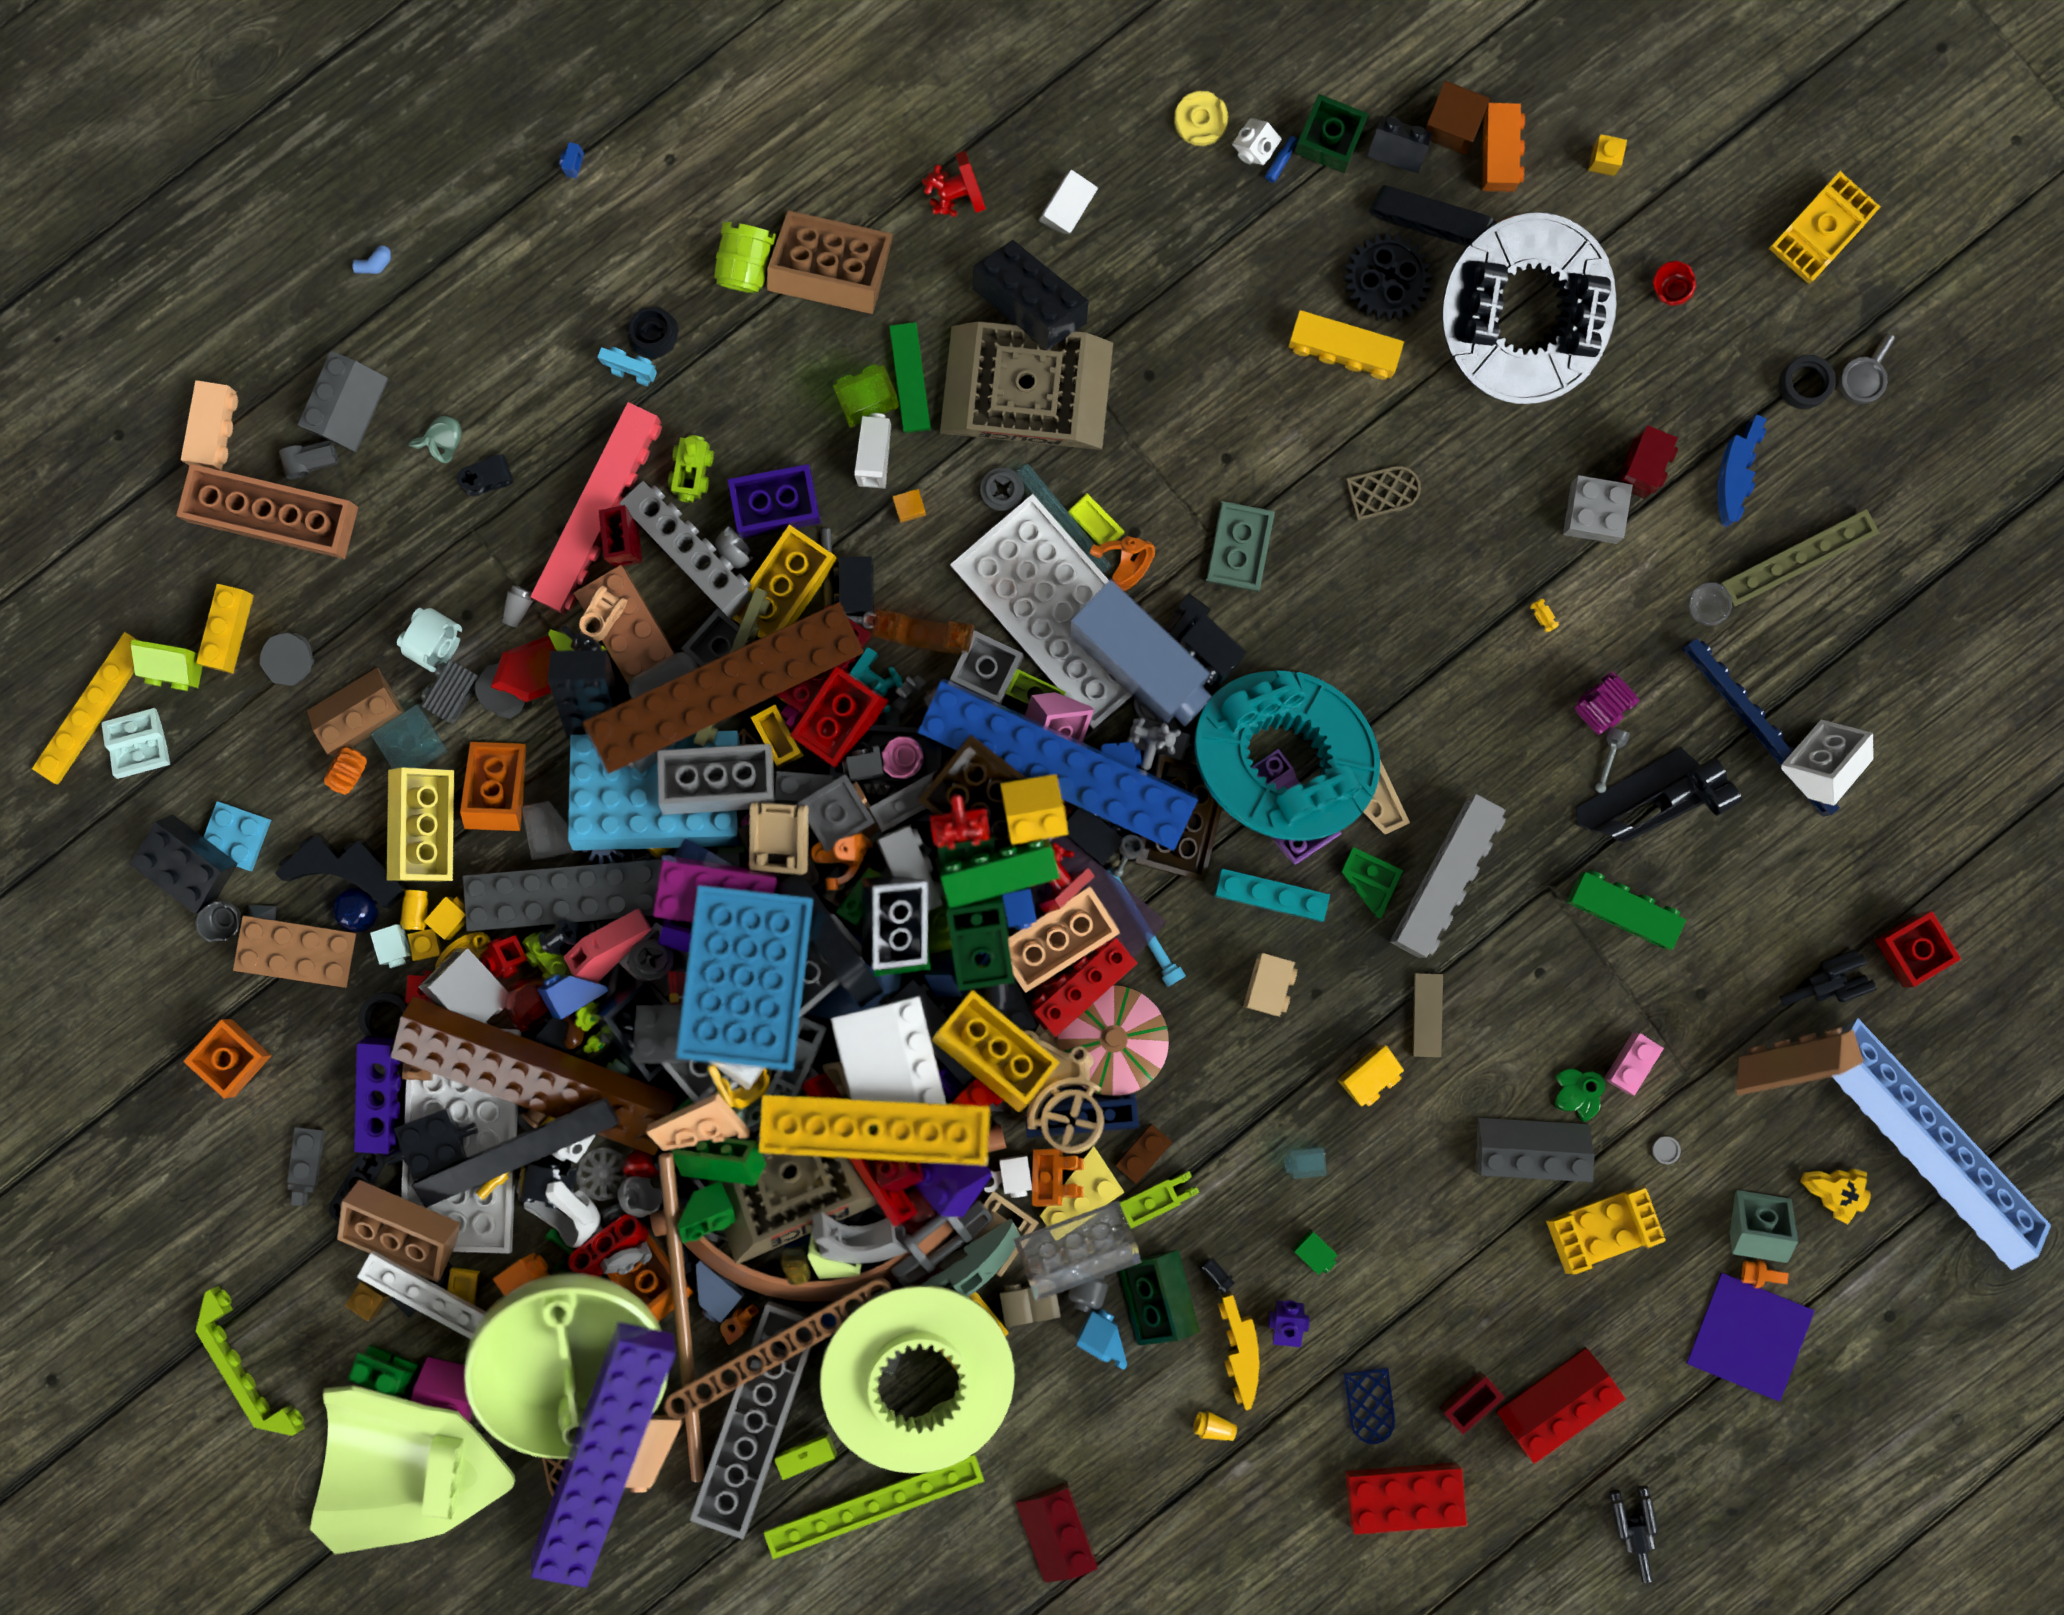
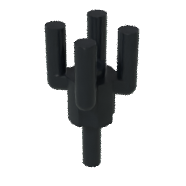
[1779,949,1877,1007]
[1609,1485,1658,1583]

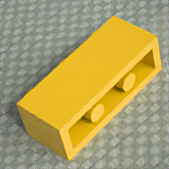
[196,584,254,674]

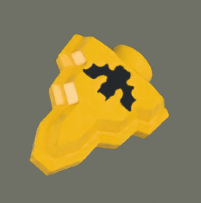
[1800,1168,1871,1224]

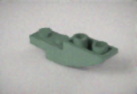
[920,1218,1021,1297]

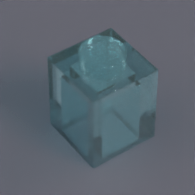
[1284,1146,1327,1179]

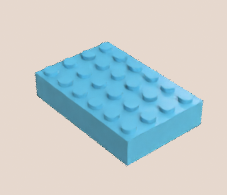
[568,731,740,850]

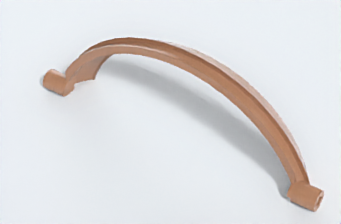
[650,1124,1007,1302]

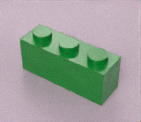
[671,1138,766,1186]

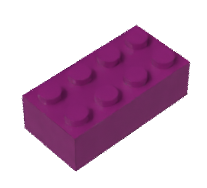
[653,855,777,922]

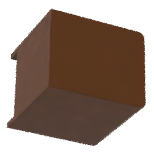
[1425,80,1491,155]

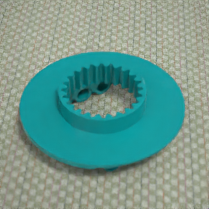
[1194,670,1380,841]

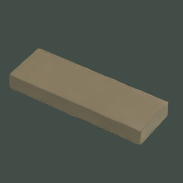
[1412,973,1443,1057]

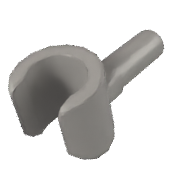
[846,612,882,630]

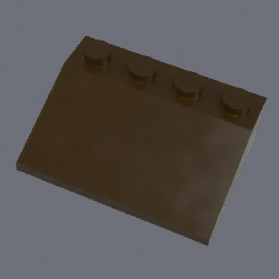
[917,734,1027,853]
[1119,754,1222,881]

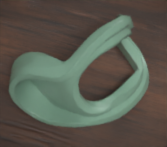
[408,416,462,463]

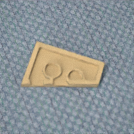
[1363,760,1410,835]

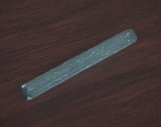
[1017,464,1111,574]

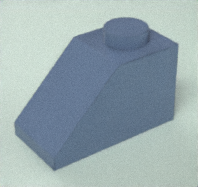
[696,1260,745,1323]

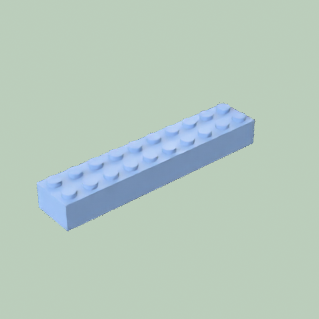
[1832,1018,2051,1270]

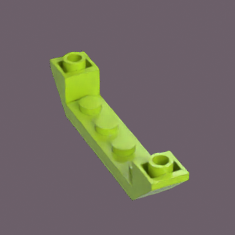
[196,1286,305,1436]

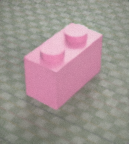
[1604,1033,1664,1096]

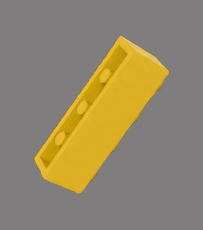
[1288,310,1404,380]

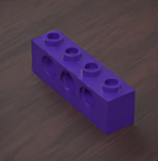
[354,1037,401,1154]

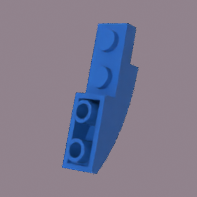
[1717,415,1767,527]

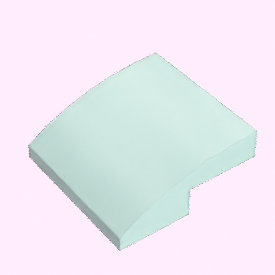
[102,708,170,779]

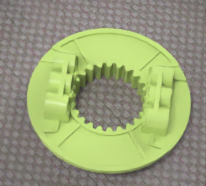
[820,1285,1014,1473]

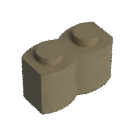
[1000,1278,1061,1327]

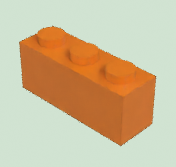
[1482,103,1525,192]

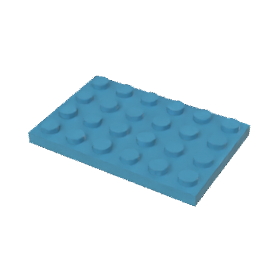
[676,886,813,1071]

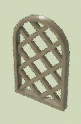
[1346,466,1421,521]

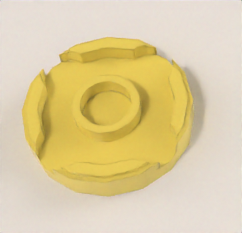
[1174,91,1228,146]

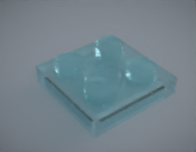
[371,704,448,769]

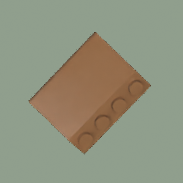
[767,211,893,314]

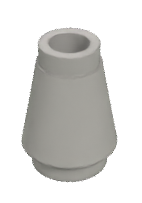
[502,585,534,628]

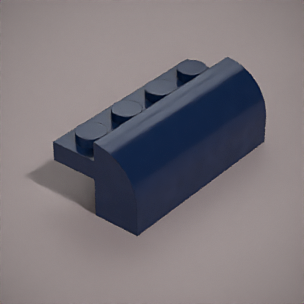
[1025,1085,1139,1138]

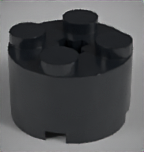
[517,1156,579,1209]

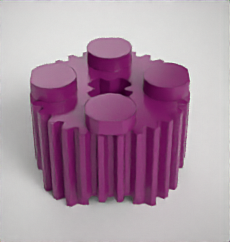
[1574,671,1640,735]

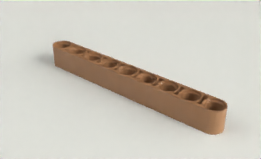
[665,1277,892,1419]

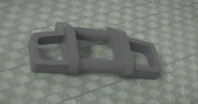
[891,1201,993,1287]

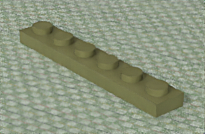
[1719,509,1880,608]
[693,588,770,748]

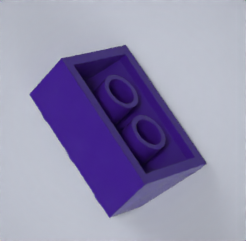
[915,1162,992,1217]

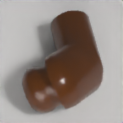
[563,1012,585,1049]

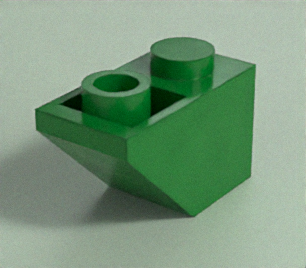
[677,1181,736,1244]

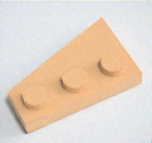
[646,1093,750,1151]

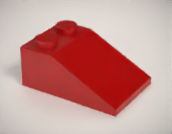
[790,666,889,767]

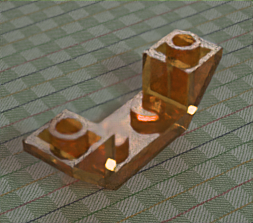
[872,610,975,655]

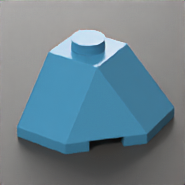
[1075,1308,1127,1370]

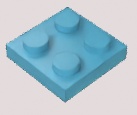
[204,801,271,871]

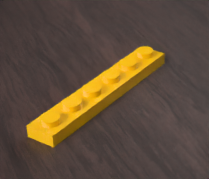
[32,632,139,784]

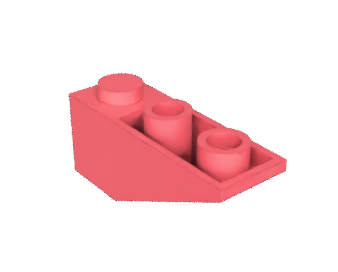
[564,908,652,983]

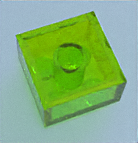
[833,364,899,428]

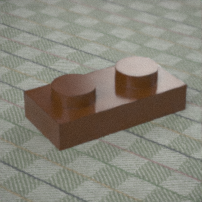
[1115,1123,1173,1184]

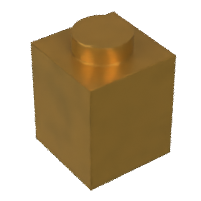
[344,1281,390,1321]

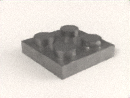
[797,774,875,852]

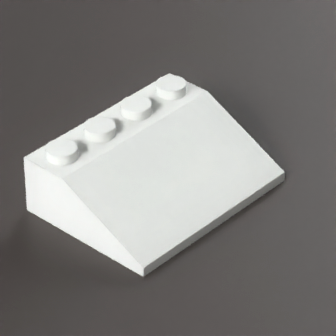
[831,997,946,1127]

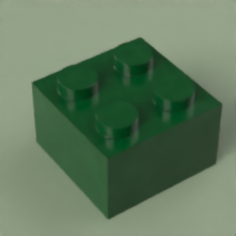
[1295,93,1369,174]

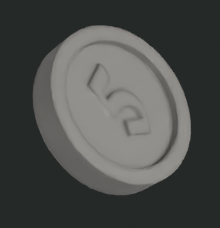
[1652,1136,1681,1164]

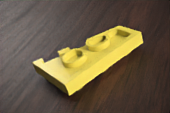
[1040,1145,1125,1239]

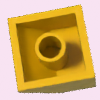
[1000,774,1068,844]
[1337,1044,1404,1107]

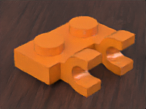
[1032,1149,1084,1207]

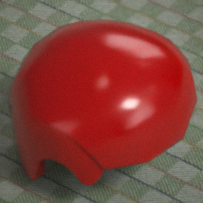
[1653,260,1696,306]

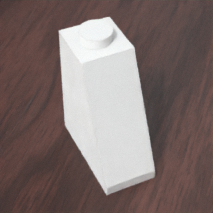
[855,413,891,488]

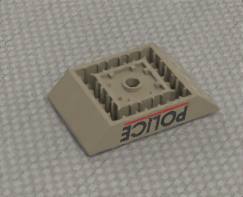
[940,322,1113,450]
[707,1131,879,1264]

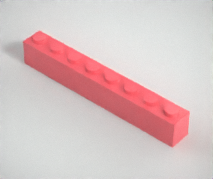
[530,402,662,615]

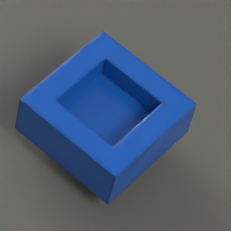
[560,142,584,179]

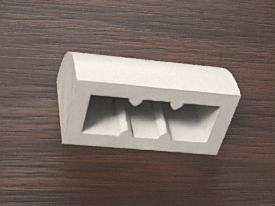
[1038,170,1098,234]

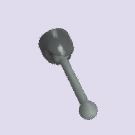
[1595,727,1631,793]
[1113,835,1144,877]

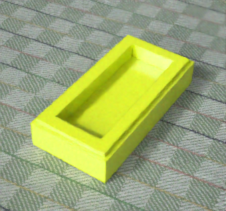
[1067,493,1125,546]

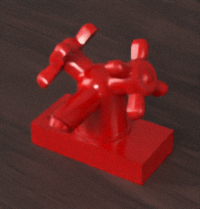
[922,150,986,217]
[930,795,990,849]
[1031,842,1095,914]

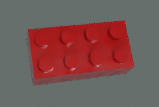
[1346,1462,1467,1535]

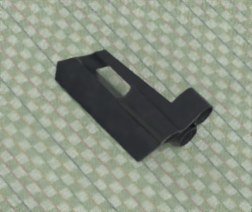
[1576,747,1742,843]

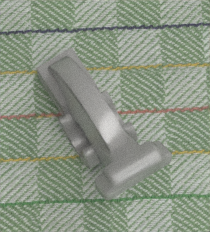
[600,1242,652,1274]

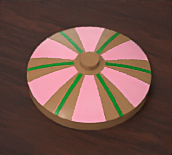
[1057,986,1169,1097]

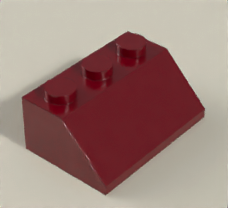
[1015,1482,1098,1583]

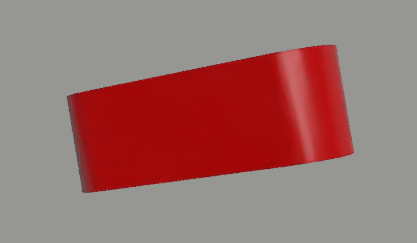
[569,1214,649,1277]

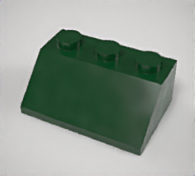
[1117,1250,1200,1346]

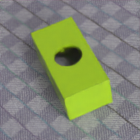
[1005,669,1066,706]
[774,1432,837,1480]

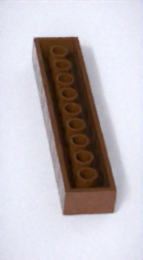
[582,602,864,774]
[391,997,678,1155]

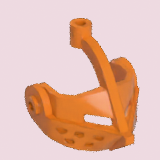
[1089,536,1155,591]
[810,832,873,890]

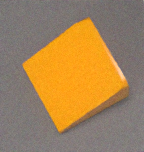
[893,489,926,523]

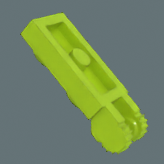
[1119,1171,1199,1229]

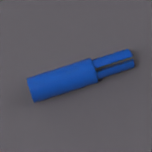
[1265,136,1298,183]

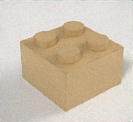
[1243,953,1298,1016]

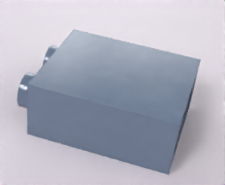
[1070,580,1212,727]

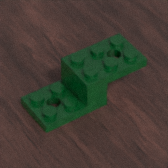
[938,835,1015,991]

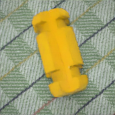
[1530,599,1559,633]

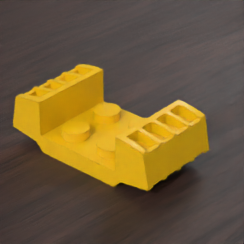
[1769,171,1881,284]
[1546,1185,1666,1275]

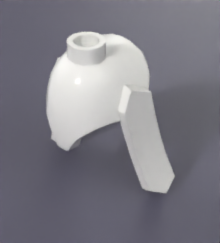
[524,1181,603,1248]

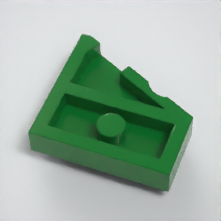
[1341,847,1403,919]

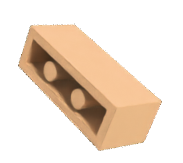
[181,380,238,471]

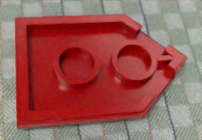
[490,635,556,702]

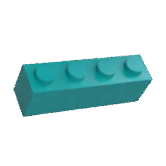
[1214,869,1330,922]

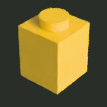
[1588,134,1627,176]
[424,896,466,940]

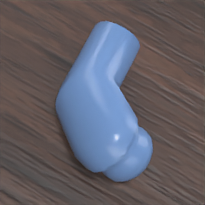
[353,246,391,274]

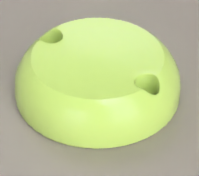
[465,1274,668,1459]

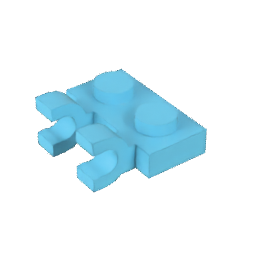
[598,347,657,387]

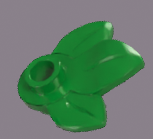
[1555,1068,1605,1122]

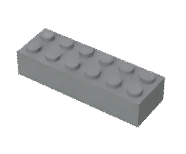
[1390,794,1506,958]

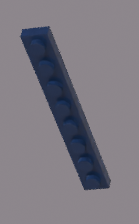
[1681,638,1840,817]

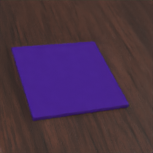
[1686,1273,1815,1402]

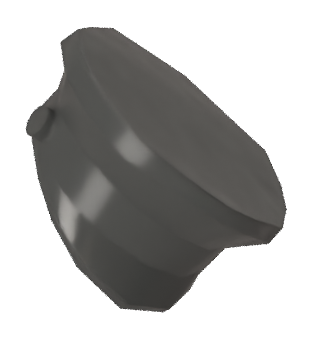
[260,632,314,686]
[475,664,525,719]

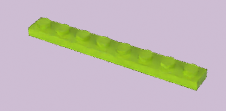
[764,1453,984,1560]

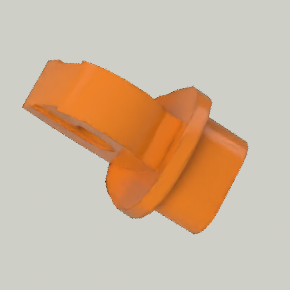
[1741,1259,1789,1289]
[720,1304,759,1345]

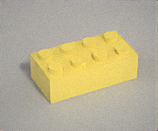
[387,768,454,882]

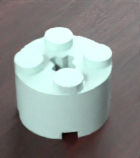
[397,608,462,672]

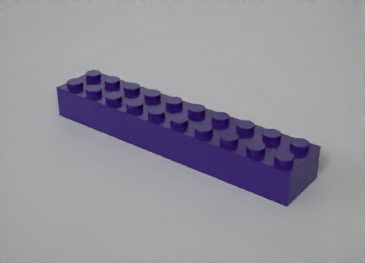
[531,1322,675,1588]

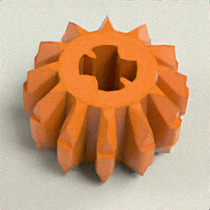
[324,746,367,795]

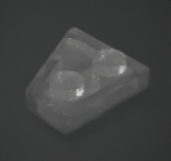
[521,801,582,861]

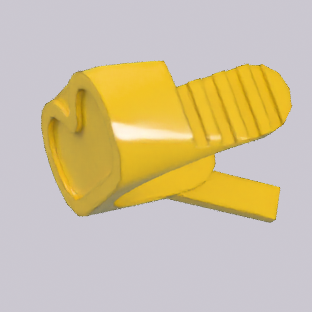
[708,1064,770,1109]

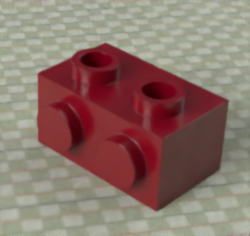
[871,1131,923,1193]

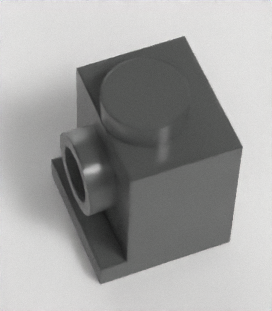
[842,746,885,782]

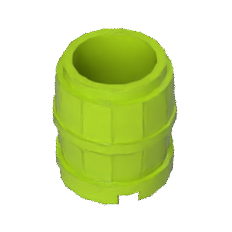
[714,222,776,293]

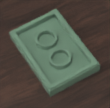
[1205,501,1275,592]

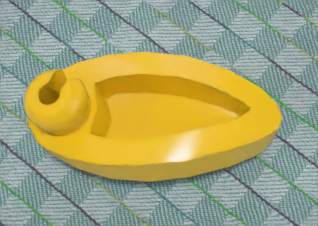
[435,932,491,969]

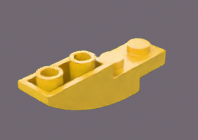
[1218,1292,1259,1410]

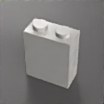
[419,948,511,1024]

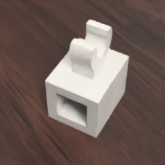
[984,1155,1032,1198]

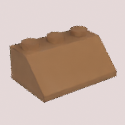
[307,668,406,757]

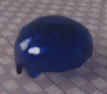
[333,888,378,933]

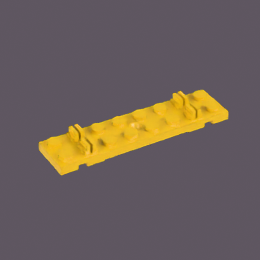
[759,1095,990,1165]

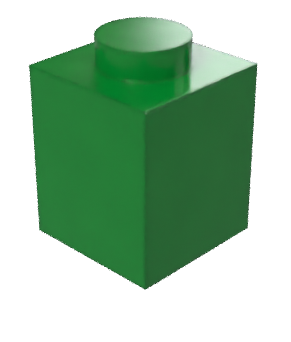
[1292,1229,1338,1275]

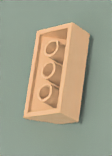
[1008,886,1120,993]

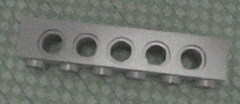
[619,481,753,619]

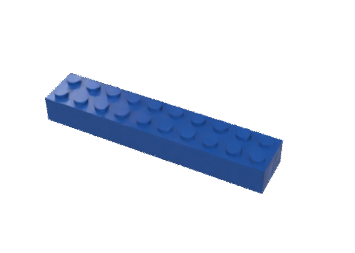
[918,679,1198,850]

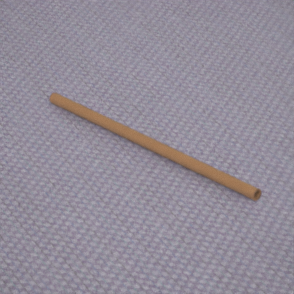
[659,1153,705,1482]

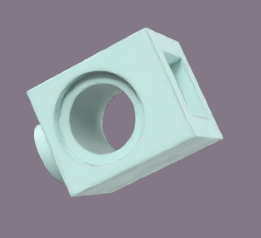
[370,924,412,968]

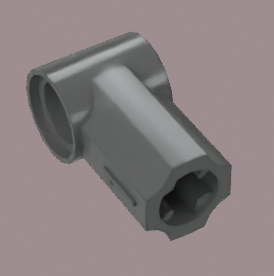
[279,440,338,480]

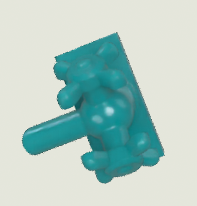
[850,647,903,713]

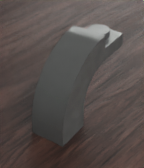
[759,1017,826,1110]

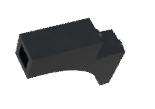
[275,835,409,908]

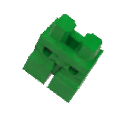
[347,1345,421,1397]

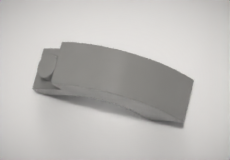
[812,1212,908,1264]

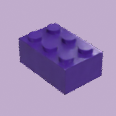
[728,464,821,539]

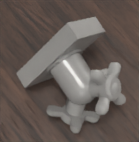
[1127,718,1191,771]

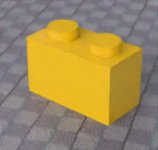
[751,705,804,769]

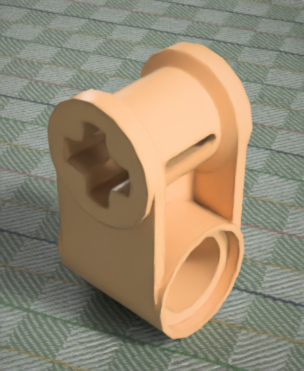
[579,586,627,641]

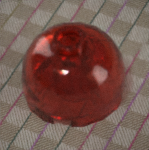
[505,977,550,1031]

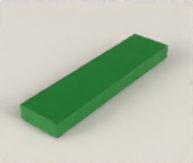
[890,322,931,434]

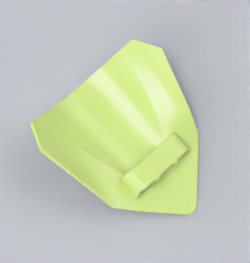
[310,1386,515,1554]

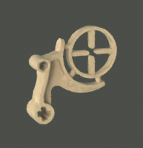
[1023,1030,1104,1153]

